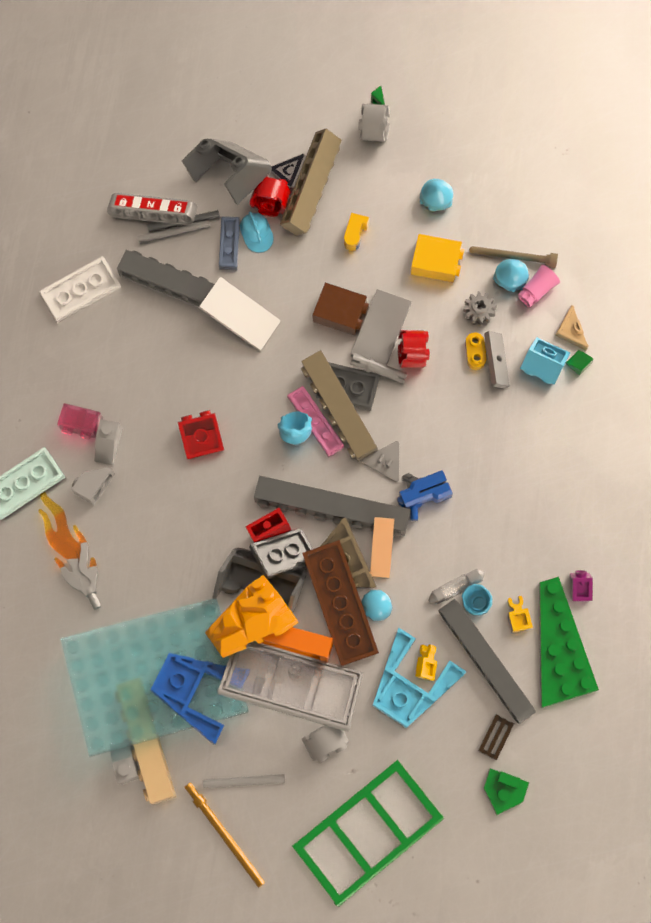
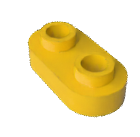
[465,332,486,370]

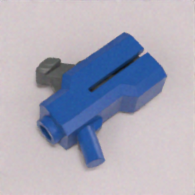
[397,470,453,521]

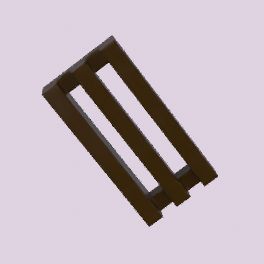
[478,714,514,760]

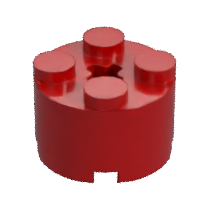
[250,176,290,217]
[398,330,430,368]

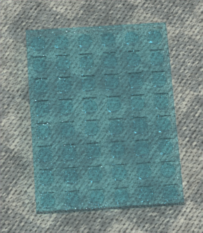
[61,598,249,757]

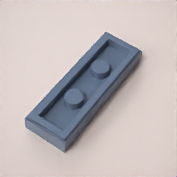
[219,217,240,270]

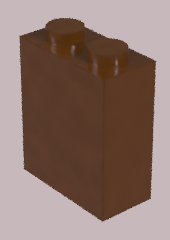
[312,282,369,336]

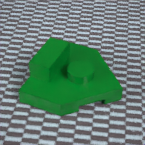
[483,768,529,815]

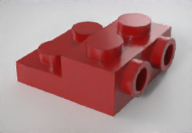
[178,410,224,459]

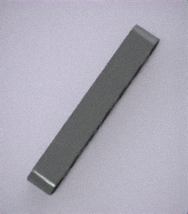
[438,599,536,724]

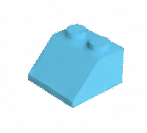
[520,337,570,385]

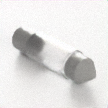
[429,569,485,604]

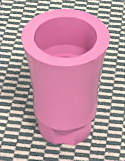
[518,265,560,307]

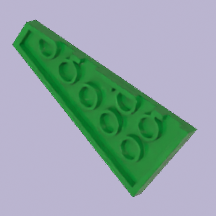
[539,576,599,708]

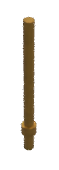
[184,782,265,888]

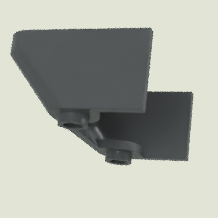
[182,139,272,205]
[212,548,307,613]

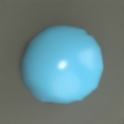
[462,584,493,616]
[361,590,393,621]

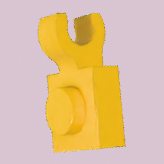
[415,644,437,681]

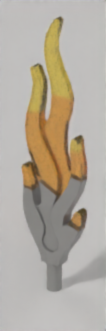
[38,491,101,610]

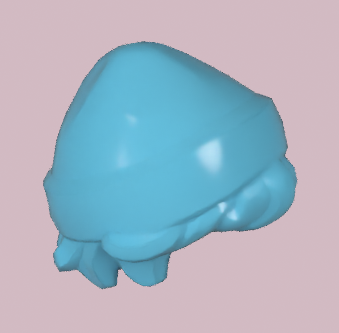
[420,179,454,211]
[493,259,529,292]
[277,411,312,445]

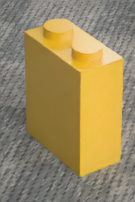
[411,234,464,283]

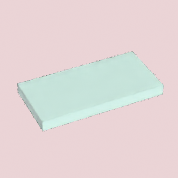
[0,447,65,520]

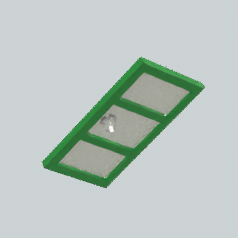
[292,760,444,907]

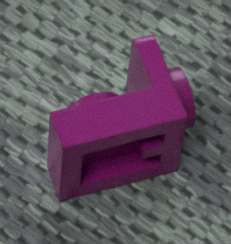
[570,570,593,601]

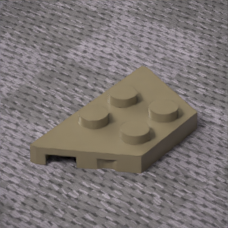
[321,517,377,588]

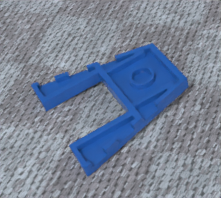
[150,653,250,745]

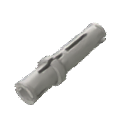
[350,353,407,384]

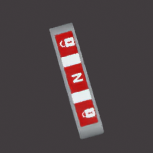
[107,193,197,225]

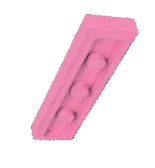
[287,386,344,457]

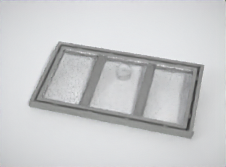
[217,641,363,732]

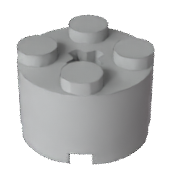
[358,104,390,142]
[302,725,349,763]

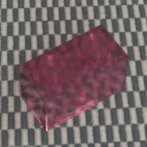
[57,403,103,439]

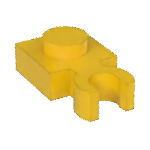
[508,596,533,633]

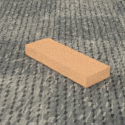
[370,517,394,578]

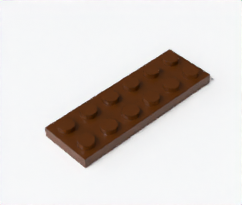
[302,540,379,666]

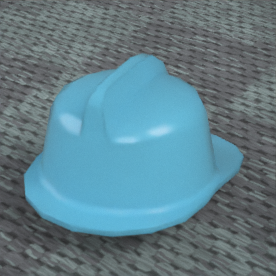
[240,211,274,253]

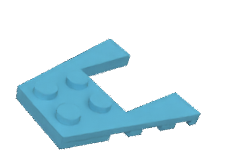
[373,628,466,728]

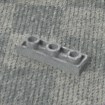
[484,331,510,388]

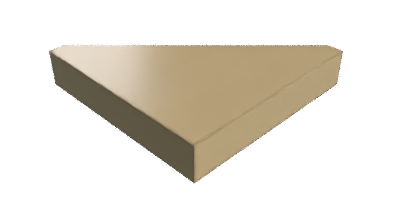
[556,305,589,351]

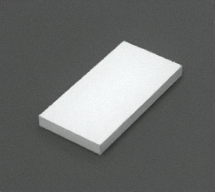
[39,256,121,323]
[199,277,281,351]

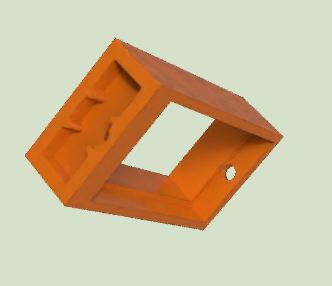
[260,627,333,662]

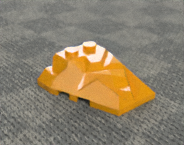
[205,575,299,658]

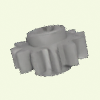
[463,291,497,325]

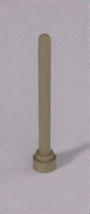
[469,246,558,268]

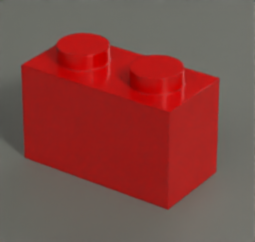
[245,508,292,543]

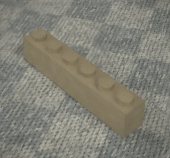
[280,128,342,236]
[301,350,378,461]

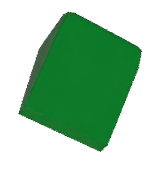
[371,86,385,105]
[566,350,594,376]

